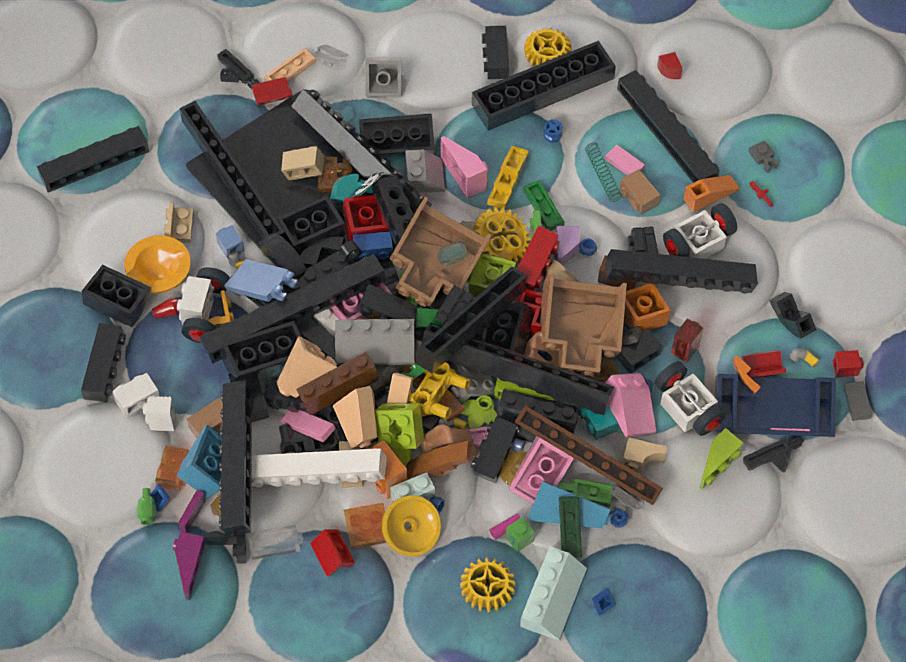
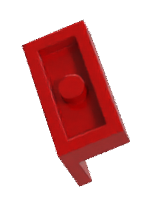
[252,77,292,106]
[741,350,786,378]
[310,529,355,576]

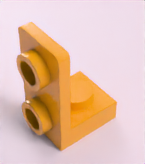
[207,290,234,328]

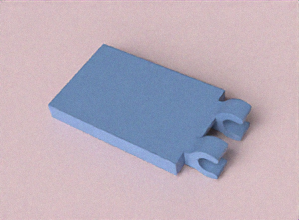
[224,259,298,302]

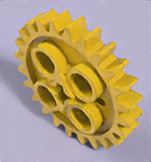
[472,207,531,263]

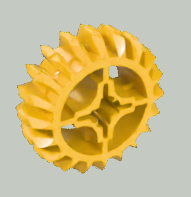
[524,27,572,66]
[460,557,516,613]

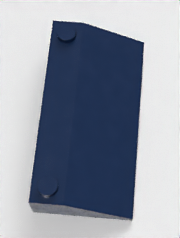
[715,374,836,437]

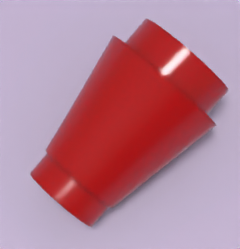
[152,297,180,319]

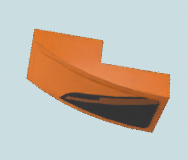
[732,355,761,395]

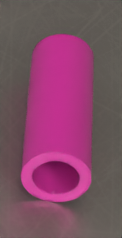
[489,514,521,540]

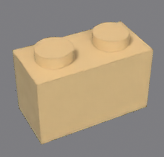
[281,146,324,180]

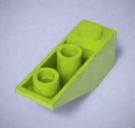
[699,428,743,489]

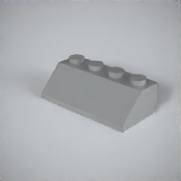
[335,319,414,365]

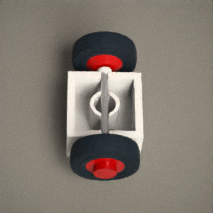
[663,203,738,259]
[177,267,230,343]
[654,361,726,436]

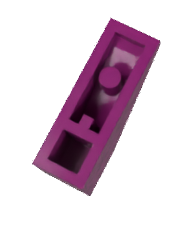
[173,532,206,600]

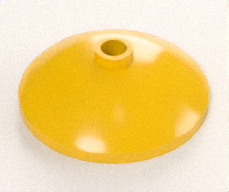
[382,495,441,557]

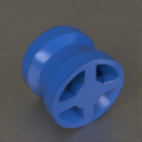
[544,119,562,142]

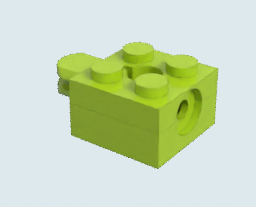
[466,253,516,297]
[375,403,424,465]

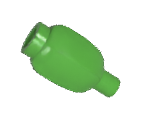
[137,488,156,525]

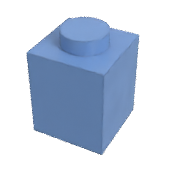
[216,225,244,259]

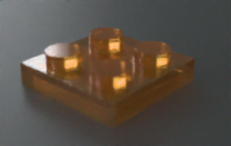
[344,503,386,549]

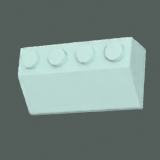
[520,546,587,641]

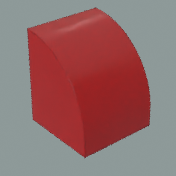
[657,52,683,80]

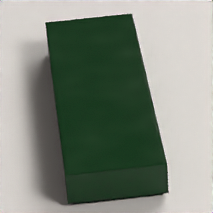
[559,496,582,558]

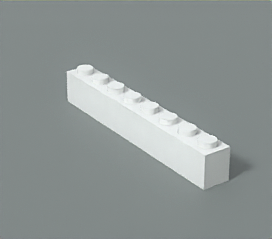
[252,449,387,487]

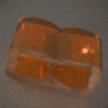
[155,445,189,491]

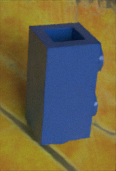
[353,232,393,261]

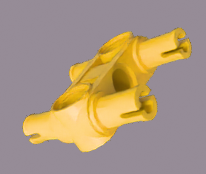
[408,360,470,420]

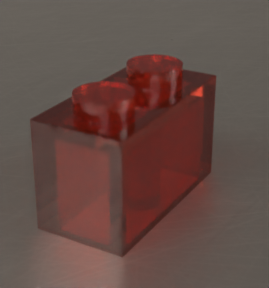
[671,318,703,363]

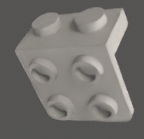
[448,362,495,405]

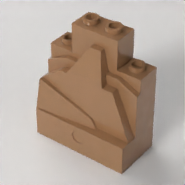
[390,197,491,307]
[540,273,627,378]

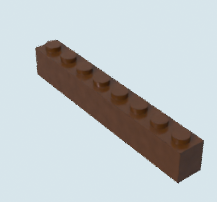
[515,405,663,505]

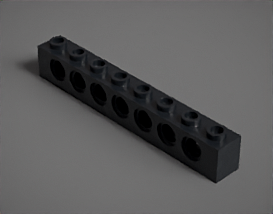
[372,175,447,310]

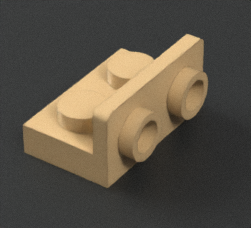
[164,202,194,243]

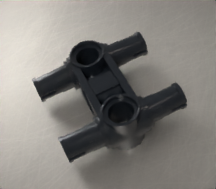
[279,416,340,454]

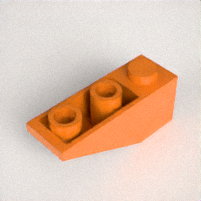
[683,175,740,212]

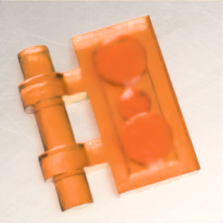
[318,157,352,192]

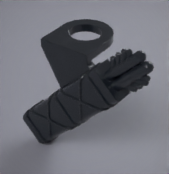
[217,49,261,90]
[743,436,804,473]

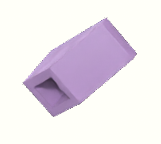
[553,226,580,265]

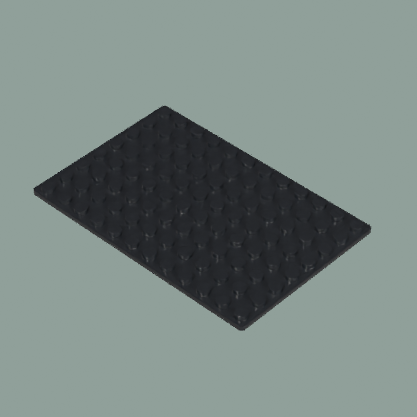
[186,91,406,267]

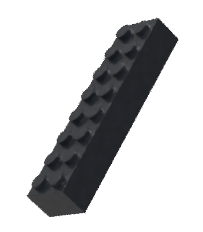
[471,40,616,131]

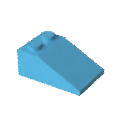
[177,425,222,499]

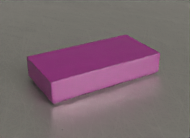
[178,490,206,533]

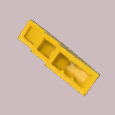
[487,146,529,209]

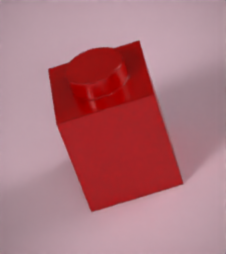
[832,350,864,378]

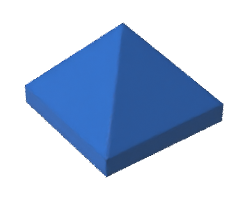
[151,484,170,512]
[591,588,616,616]

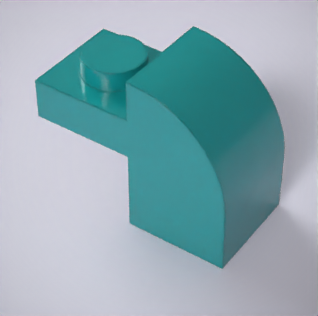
[330,174,373,203]

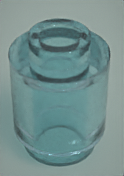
[437,242,467,266]

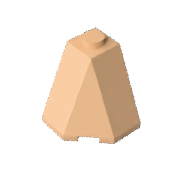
[277,336,337,398]
[333,386,377,449]

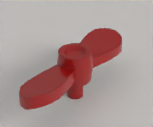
[749,181,773,207]

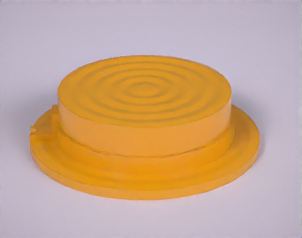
[124,235,191,293]

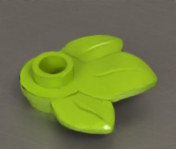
[460,395,497,429]

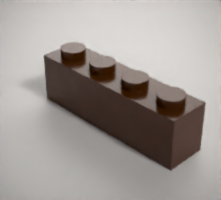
[296,352,380,415]

